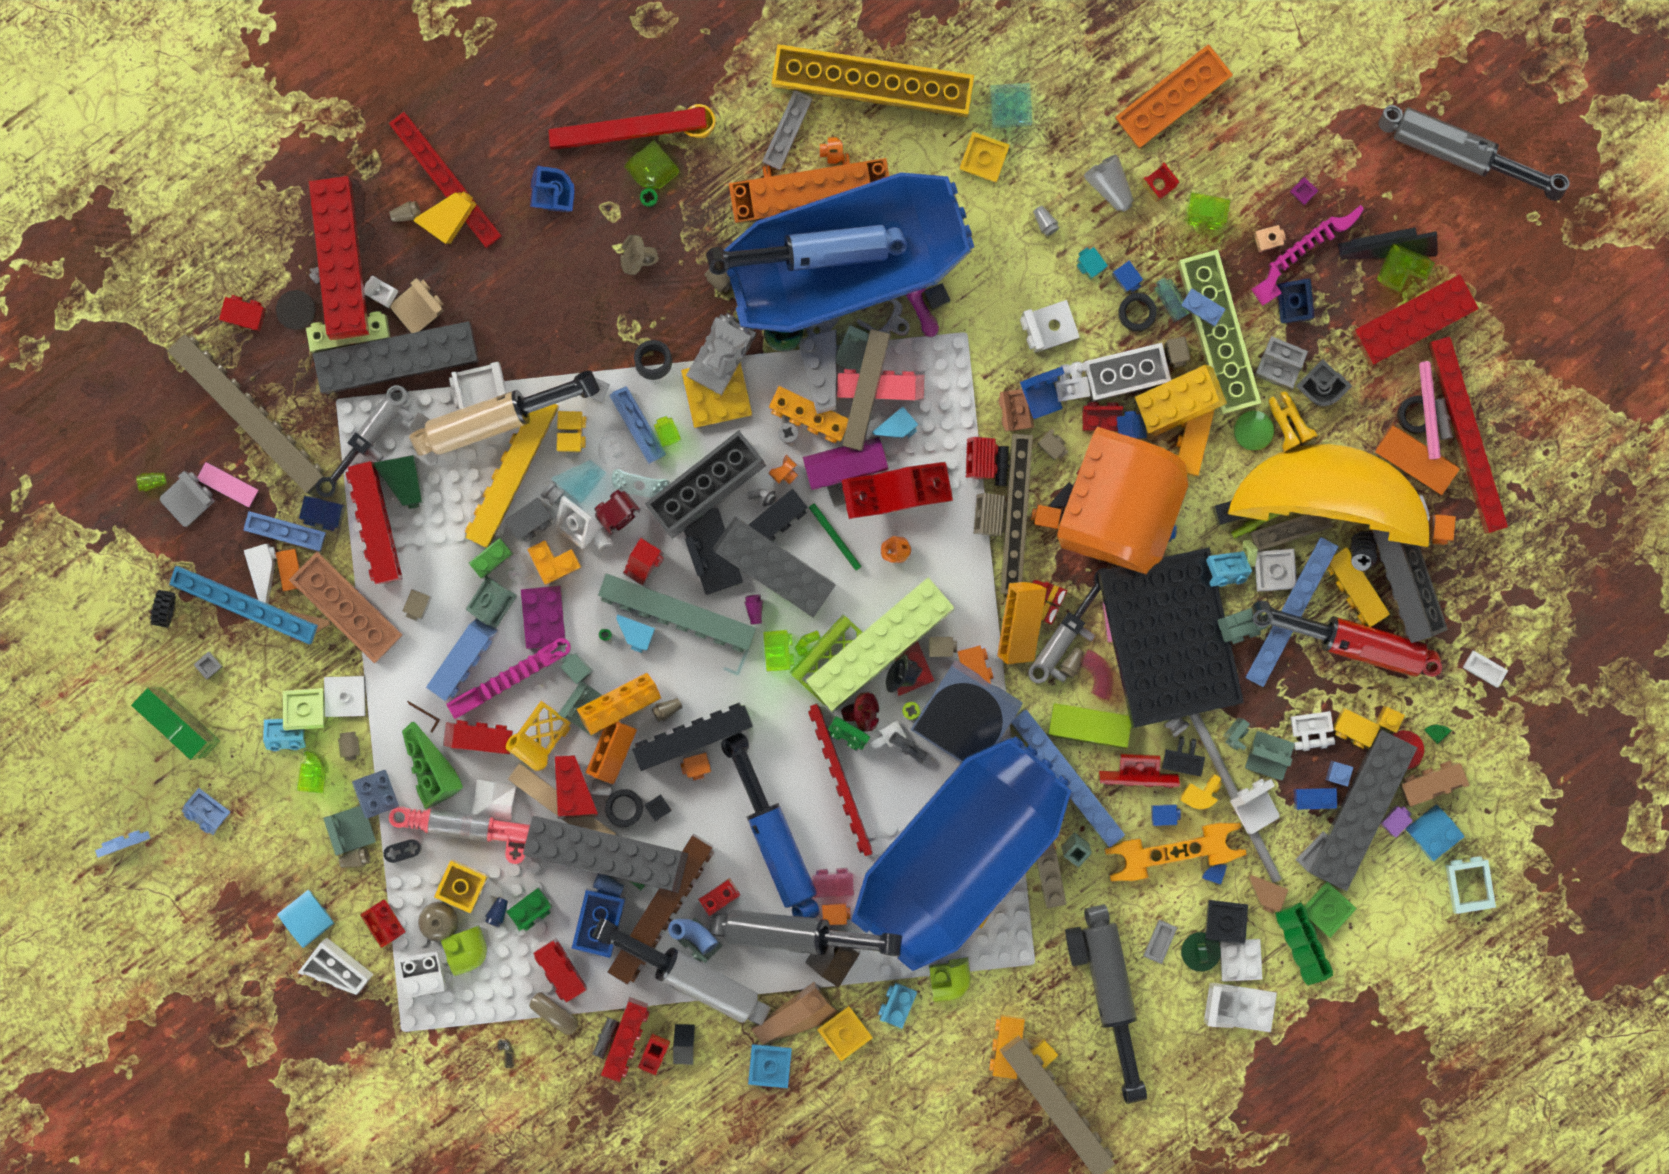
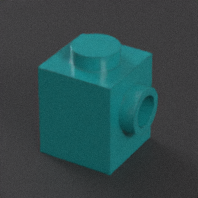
[1076,247,1108,280]

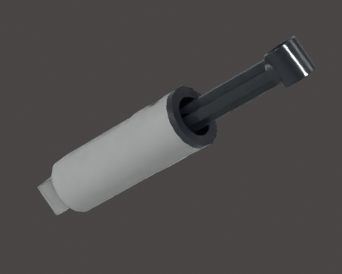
[591,918,771,1026]

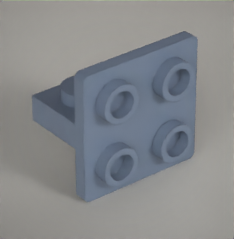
[352,770,399,818]

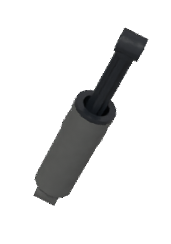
[1378,105,1570,201]
[1082,904,1147,1104]
[710,910,903,956]

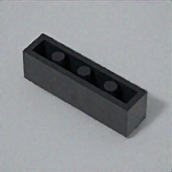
[748,488,808,541]

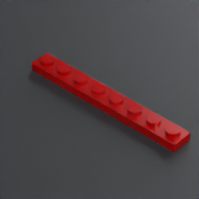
[808,703,873,856]

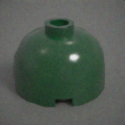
[764,329,803,352]

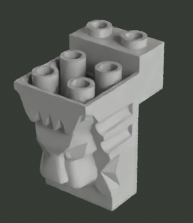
[686,313,756,396]

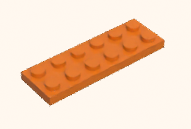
[1115,44,1233,149]

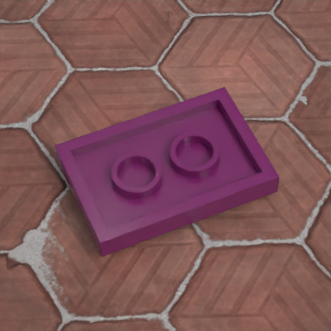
[521,586,566,649]

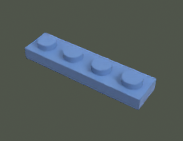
[609,386,666,464]
[244,511,326,552]

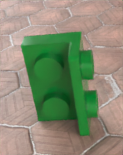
[506,887,553,932]

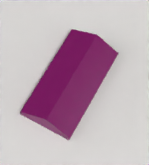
[802,437,889,490]

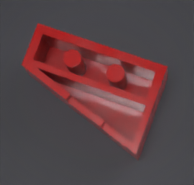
[554,755,598,819]

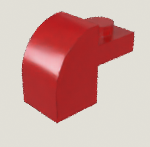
[638,1033,671,1075]

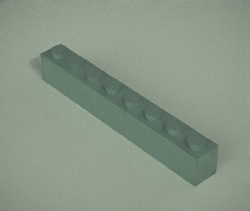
[598,573,756,653]

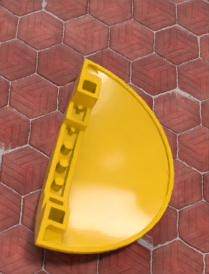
[1228,444,1429,547]

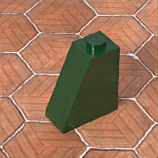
[374,455,424,509]

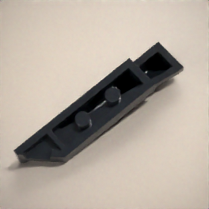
[1338,227,1438,260]

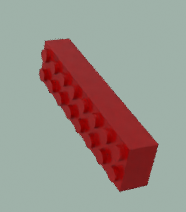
[309,176,370,340]

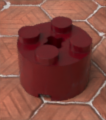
[594,489,641,535]

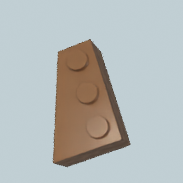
[1399,760,1470,807]

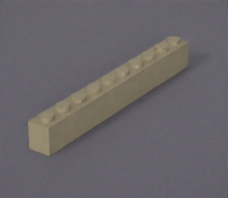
[167,334,325,494]

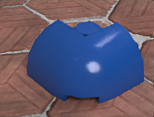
[530,166,574,212]

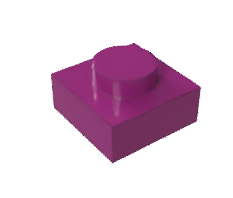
[1290,177,1318,206]

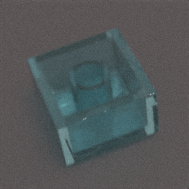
[989,83,1033,128]

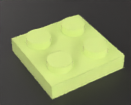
[283,688,324,730]

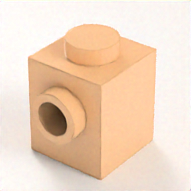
[1254,225,1286,252]

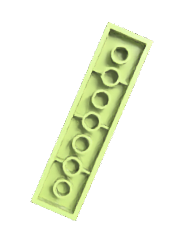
[1178,250,1261,415]
[806,577,954,713]

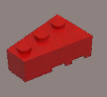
[623,538,664,586]
[443,720,513,755]
[533,938,588,1003]

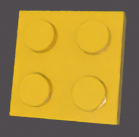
[959,132,1010,183]
[817,1006,873,1061]

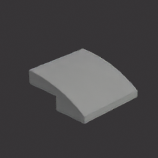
[1255,336,1308,391]

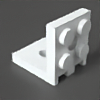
[1020,300,1080,353]

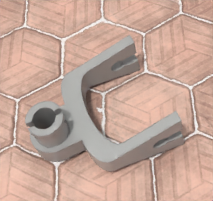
[857,299,910,336]

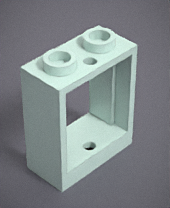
[1445,856,1496,914]

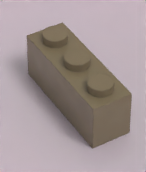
[1036,843,1067,909]

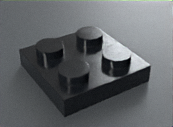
[1205,900,1248,945]

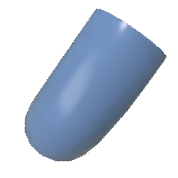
[668,919,718,955]

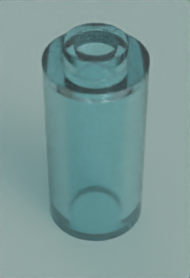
[1154,277,1191,323]

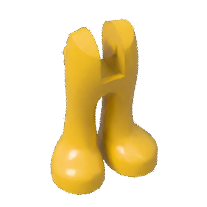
[1268,391,1318,452]

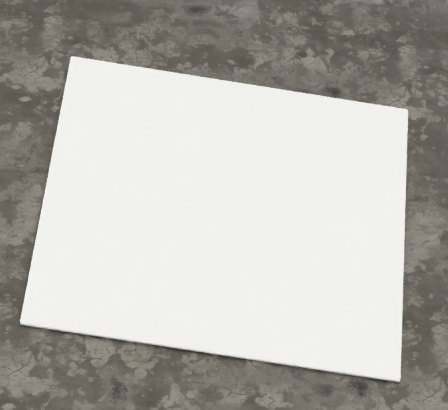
[336,332,1035,1032]

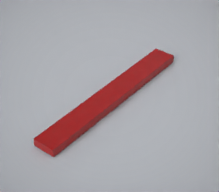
[549,107,707,150]
[388,112,502,249]

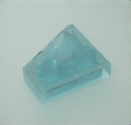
[551,460,606,503]

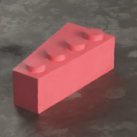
[837,369,925,400]

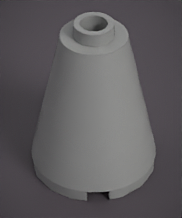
[1084,154,1134,212]

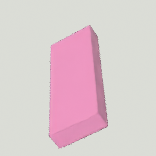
[197,462,259,508]

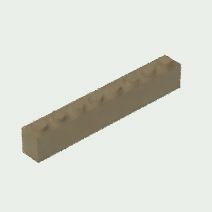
[1000,434,1033,594]
[999,1035,1115,1174]

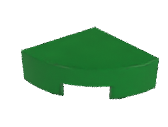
[1423,724,1452,744]

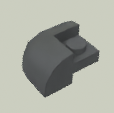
[1296,359,1352,406]

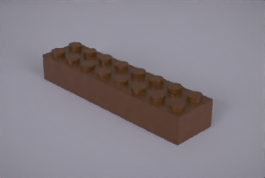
[607,833,714,985]

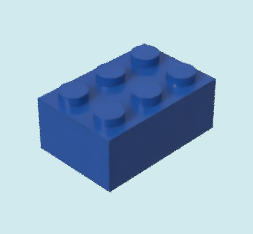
[571,888,626,958]

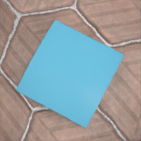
[277,890,335,948]

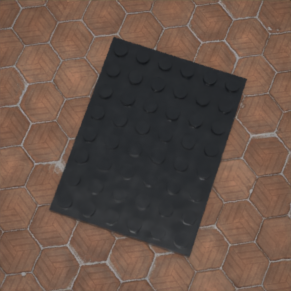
[1097,547,1244,728]

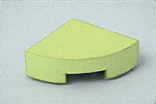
[1243,540,1258,567]

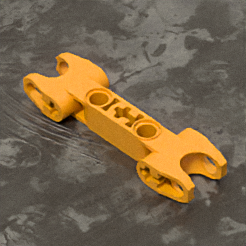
[1104,822,1247,881]

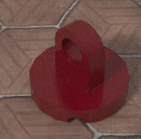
[841,692,879,732]

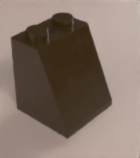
[805,946,860,988]

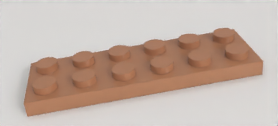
[289,552,403,664]

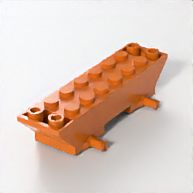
[729,153,889,223]

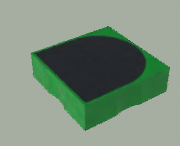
[131,687,220,760]

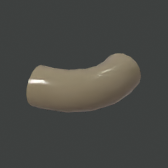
[529,992,578,1035]

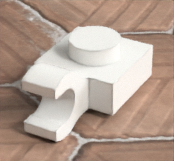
[871,720,907,750]

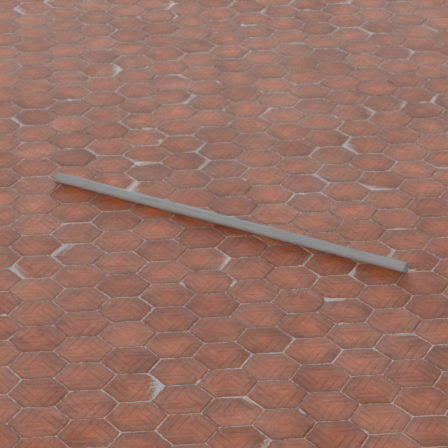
[1115,565,1282,883]

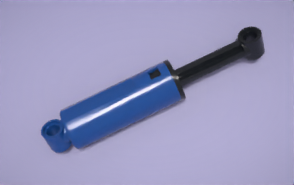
[721,733,820,918]

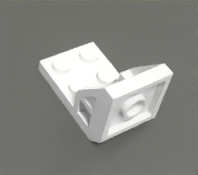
[1204,983,1277,1032]

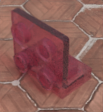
[812,868,854,898]

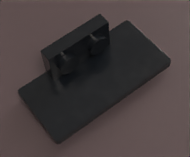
[684,508,743,595]

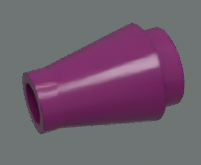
[744,594,763,625]

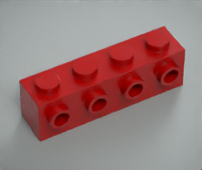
[601,997,650,1082]

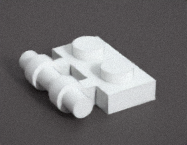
[1055,362,1090,402]
[1290,711,1335,751]

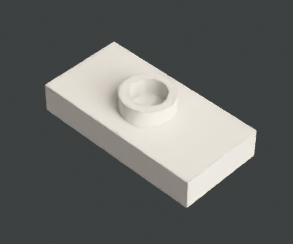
[1463,650,1508,688]

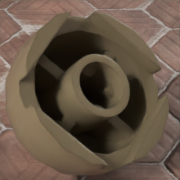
[418,902,458,942]

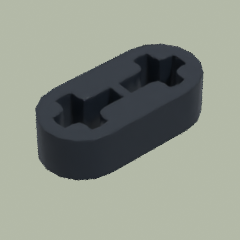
[383,839,422,863]

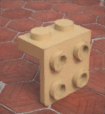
[390,278,444,333]

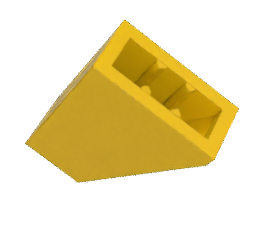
[414,192,476,244]

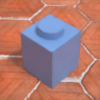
[1325,761,1353,786]

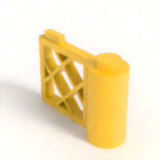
[506,701,571,771]

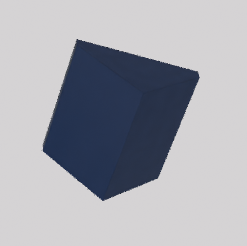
[1277,278,1315,323]

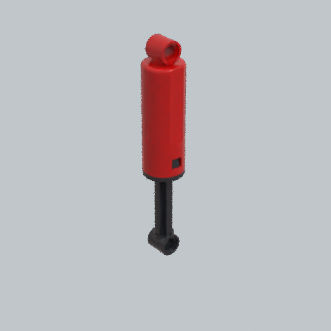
[1251,600,1442,677]

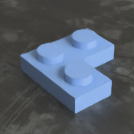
[95,830,150,858]

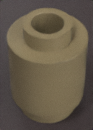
[704,269,732,293]
[338,732,360,761]

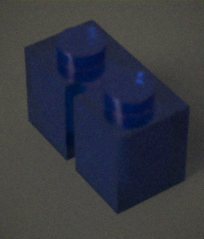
[299,496,346,531]

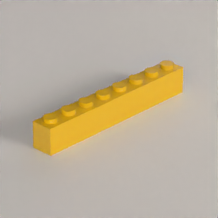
[465,404,560,548]

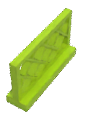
[789,614,863,705]

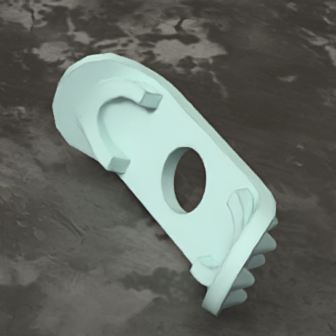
[612,469,670,498]

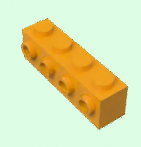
[769,386,848,444]
[576,673,661,735]

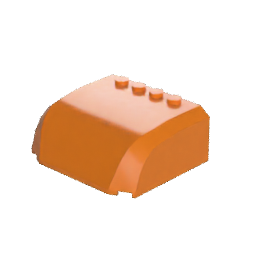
[1057,427,1189,574]

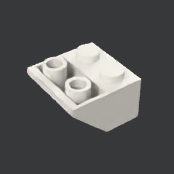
[398,951,447,998]

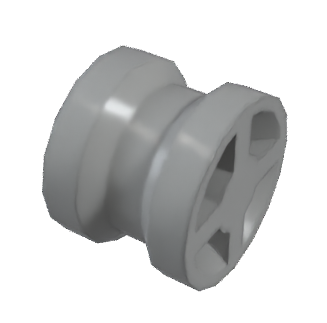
[778,423,798,444]
[540,481,565,506]
[1164,717,1189,737]

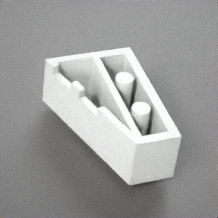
[298,938,374,995]

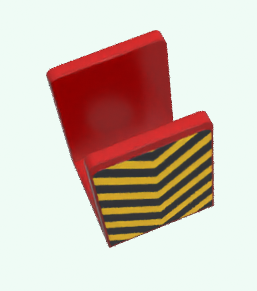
[1141,162,1180,203]

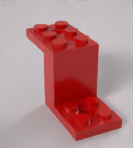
[841,462,953,519]

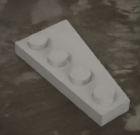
[799,329,837,414]

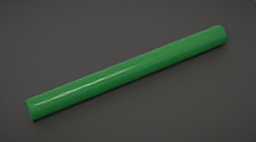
[808,503,862,571]

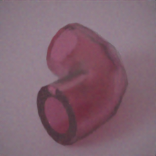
[1080,649,1114,701]

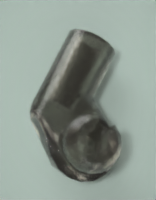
[498,1038,514,1068]

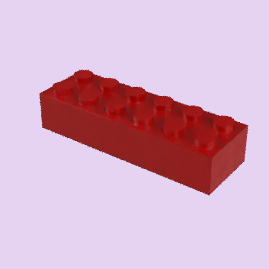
[1352,274,1479,367]
[346,461,403,585]

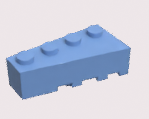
[426,618,498,701]

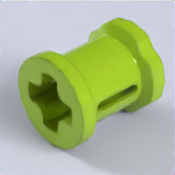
[902,702,920,720]

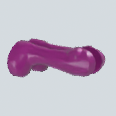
[905,288,939,337]

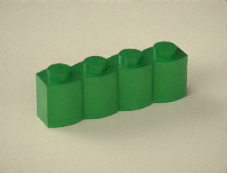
[1275,902,1333,986]

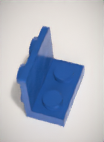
[1020,367,1065,419]

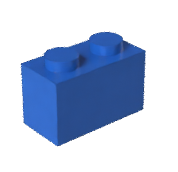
[1293,788,1337,810]

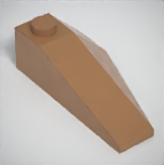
[751,981,839,1045]

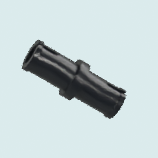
[994,446,1010,486]

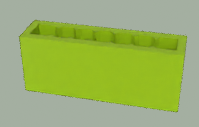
[1047,703,1131,749]

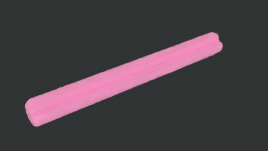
[1419,361,1441,460]

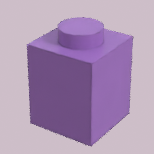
[1380,806,1413,837]

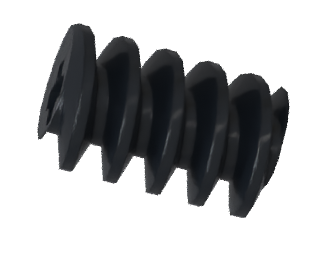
[1351,531,1377,571]

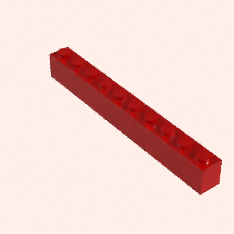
[1427,336,1508,534]

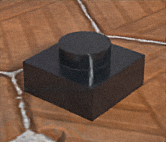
[644,794,672,822]

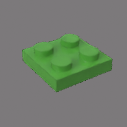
[1304,881,1357,938]

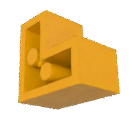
[527,540,582,585]

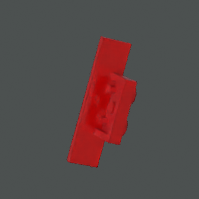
[1099,754,1180,788]

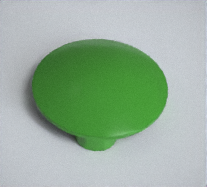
[1234,411,1274,450]

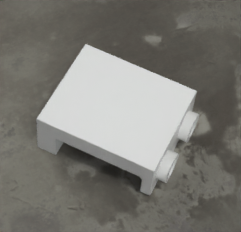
[449,362,507,409]

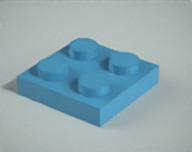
[748,1044,792,1088]

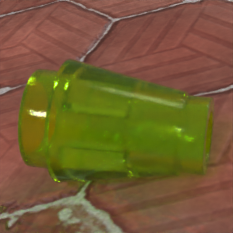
[136,472,166,492]

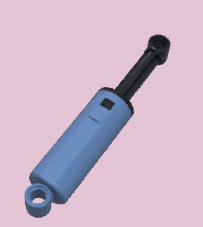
[706,225,907,275]

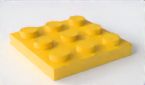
[681,362,752,428]

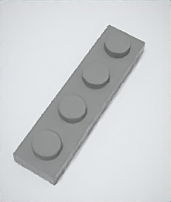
[762,90,813,171]

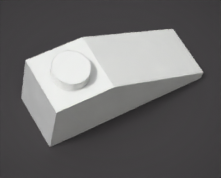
[244,544,277,604]

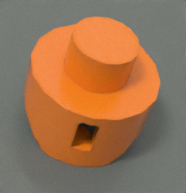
[820,137,843,164]
[768,454,798,485]
[881,536,911,563]

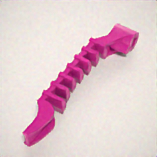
[1251,205,1363,306]
[446,638,571,719]

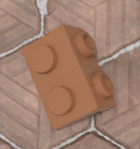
[999,389,1035,431]

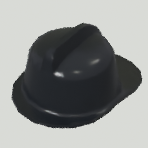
[886,654,923,693]

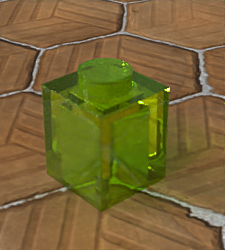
[654,416,682,448]

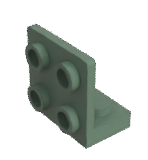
[836,325,869,373]
[558,681,602,736]
[323,806,376,856]

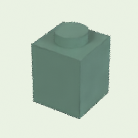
[1061,832,1092,867]

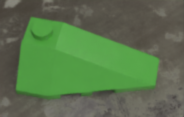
[402,721,463,810]

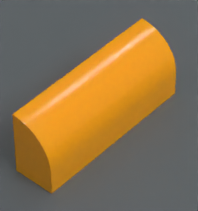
[997,582,1047,664]

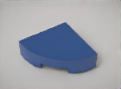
[1202,864,1227,884]

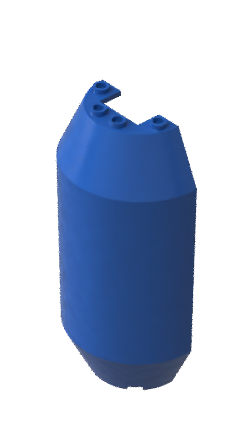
[724,172,975,333]
[851,736,1072,971]

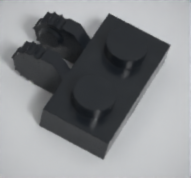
[1161,736,1205,777]

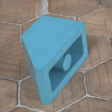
[872,407,918,439]
[616,614,656,653]

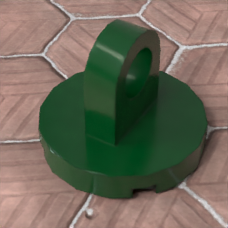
[1181,932,1221,972]

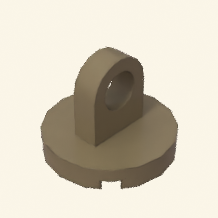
[620,235,659,275]

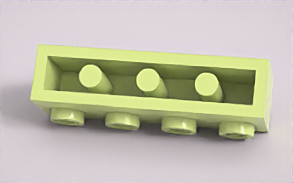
[306,311,391,353]

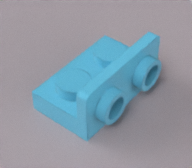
[1206,551,1252,587]
[263,719,306,751]
[878,982,917,1029]

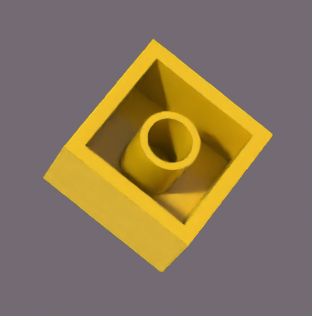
[434,859,489,913]

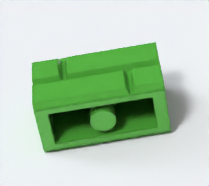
[469,538,514,579]

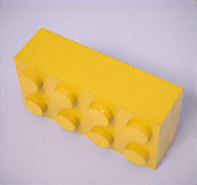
[1135,365,1227,436]

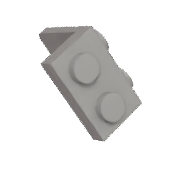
[160,471,215,527]

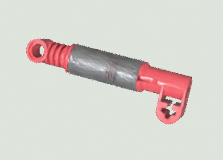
[389,806,530,864]

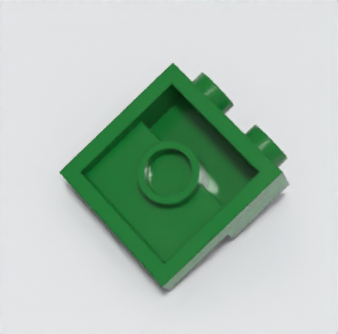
[828,716,870,751]

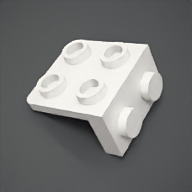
[1230,779,1280,834]

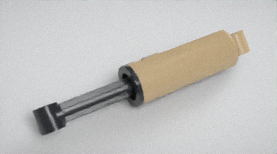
[409,370,600,456]

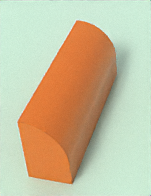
[1375,424,1460,495]

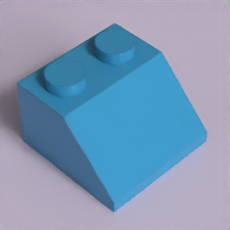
[1405,804,1465,861]

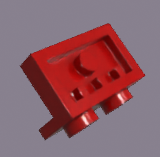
[1082,402,1123,431]
[360,899,405,948]

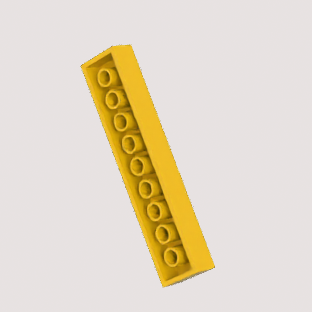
[771,44,974,118]

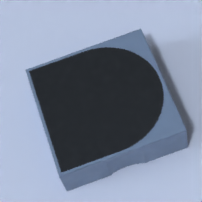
[910,659,1023,763]

